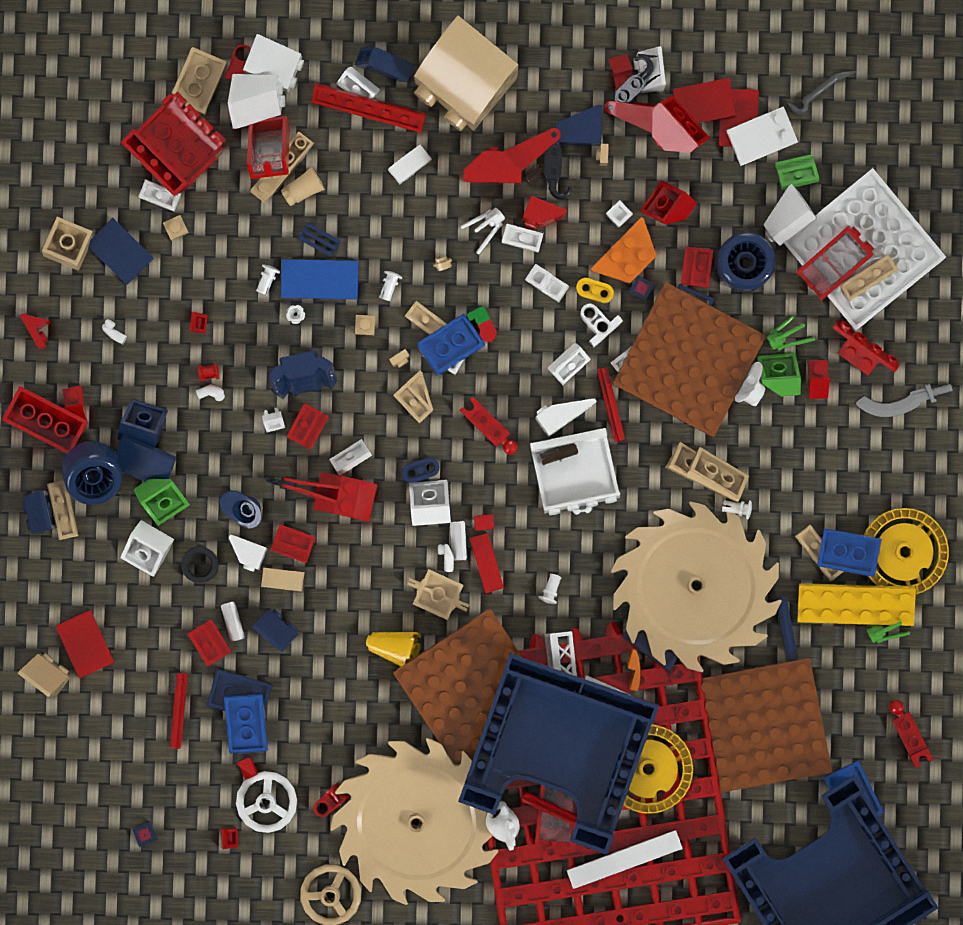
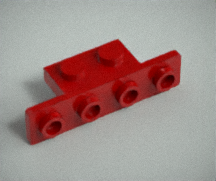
[833,319,900,375]

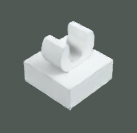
[262,408,285,432]

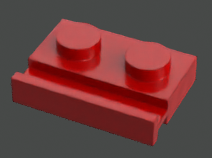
[681,246,713,288]
[286,403,329,450]
[270,524,316,563]
[188,619,232,666]

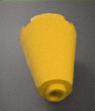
[366,632,421,666]

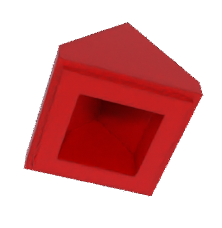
[188,312,208,334]
[220,828,238,849]

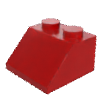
[522,196,567,230]

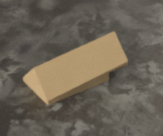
[665,442,749,502]

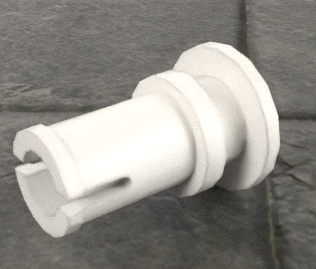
[256,265,280,295]
[379,271,402,301]
[722,500,752,520]
[538,574,561,604]

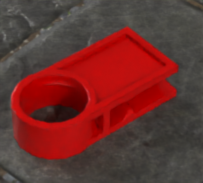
[225,44,251,81]

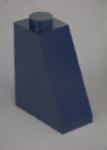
[354,46,414,82]
[555,105,602,146]

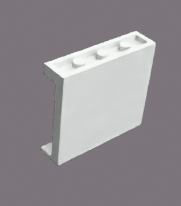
[530,428,620,515]

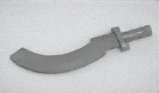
[856,384,953,417]

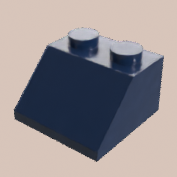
[117,399,168,447]
[22,490,57,534]
[252,609,299,652]

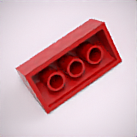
[2,386,88,453]

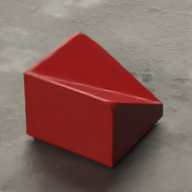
[474,514,494,531]
[236,757,258,779]

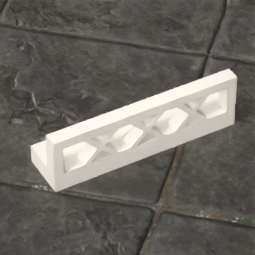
[544,631,577,676]

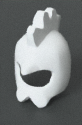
[486,801,520,851]

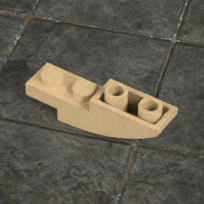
[250,132,314,203]

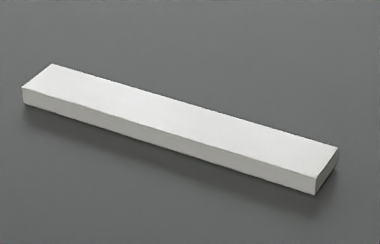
[567,830,683,889]

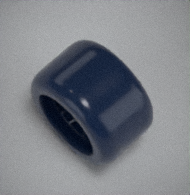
[716,232,775,292]
[62,441,123,505]

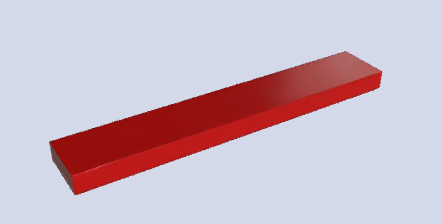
[311,83,426,133]

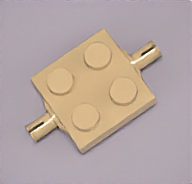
[407,569,470,620]

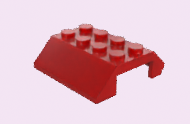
[121,92,226,197]

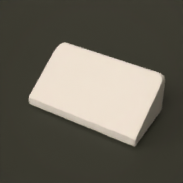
[336,67,380,99]
[548,343,591,385]
[450,521,467,561]
[221,601,245,642]

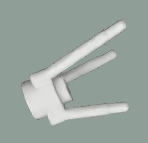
[461,207,505,254]

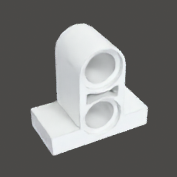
[580,304,623,348]

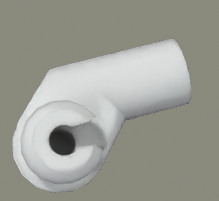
[102,319,127,344]
[196,384,225,401]
[438,544,454,572]

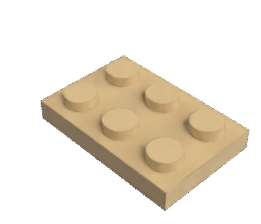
[172,47,227,115]

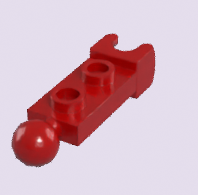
[459,397,518,455]
[889,700,933,768]

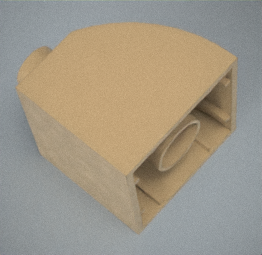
[414,16,518,131]

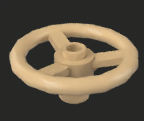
[300,864,361,925]

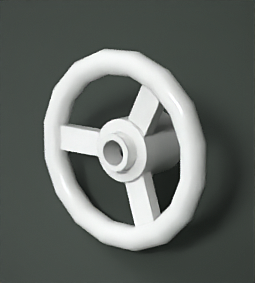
[236,771,297,833]

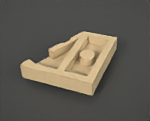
[393,370,433,424]

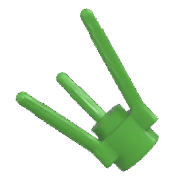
[766,316,815,351]
[866,622,910,643]

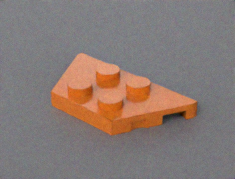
[590,217,657,284]

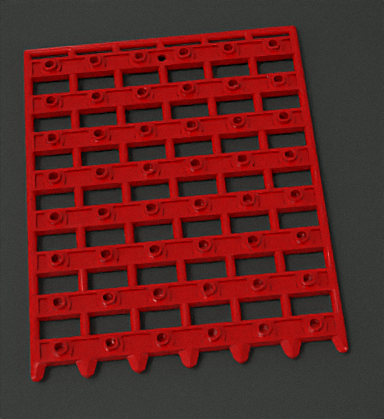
[486,622,741,925]

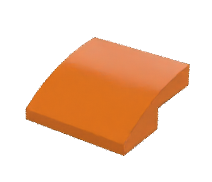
[626,649,640,691]

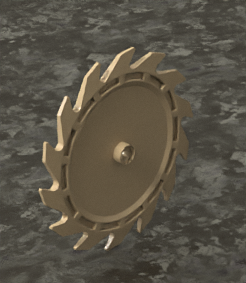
[611,501,782,672]
[330,738,499,905]

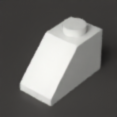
[229,534,267,572]

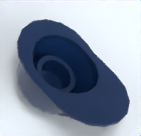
[220,491,262,528]

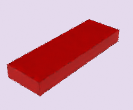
[470,533,504,593]

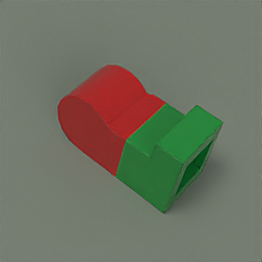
[466,306,496,343]

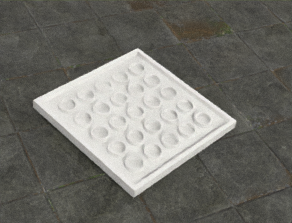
[784,168,946,330]

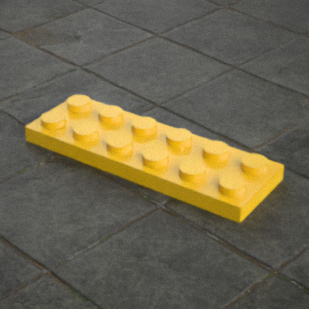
[797,583,916,626]

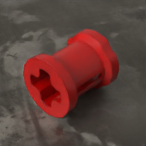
[198,363,220,382]

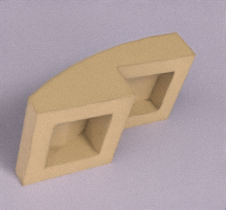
[261,568,304,591]

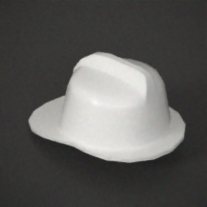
[735,362,765,406]

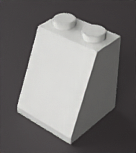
[243,34,304,93]
[228,74,285,129]

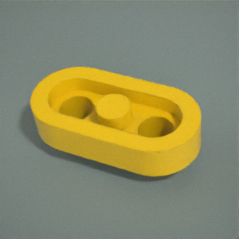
[576,278,614,303]

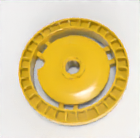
[863,508,949,594]
[623,724,693,813]

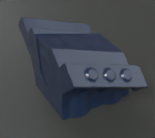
[269,351,337,400]

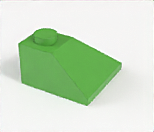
[757,353,801,397]
[133,479,190,526]

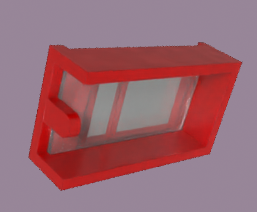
[247,116,290,179]
[796,226,874,301]
[535,785,577,848]

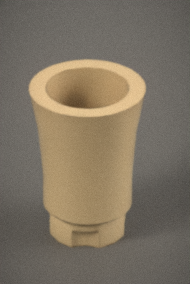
[281,167,325,206]

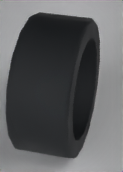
[181,547,219,583]

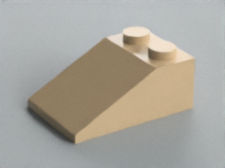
[18,653,71,697]

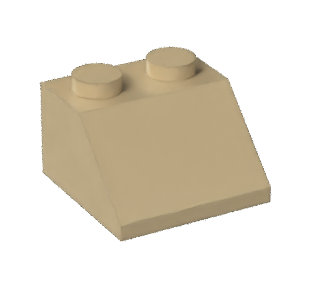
[42,217,93,271]

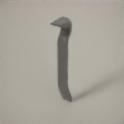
[786,71,857,115]

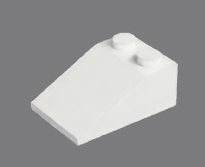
[726,107,798,166]
[535,399,597,437]

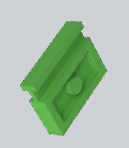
[775,154,819,190]

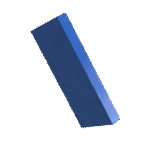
[281,259,359,300]

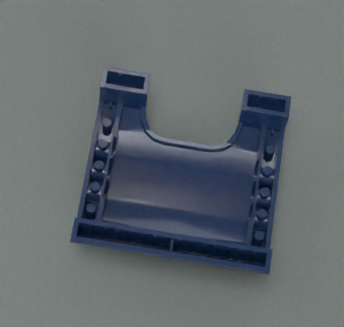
[458,653,659,855]
[722,775,939,925]

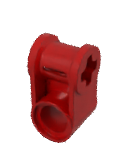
[314,782,350,817]

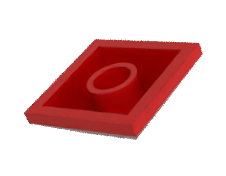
[640,180,697,225]

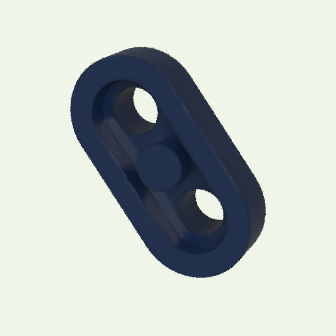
[402,458,440,483]

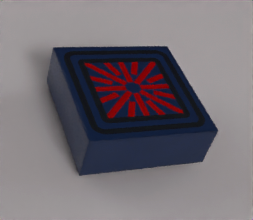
[629,275,655,301]
[132,822,158,847]

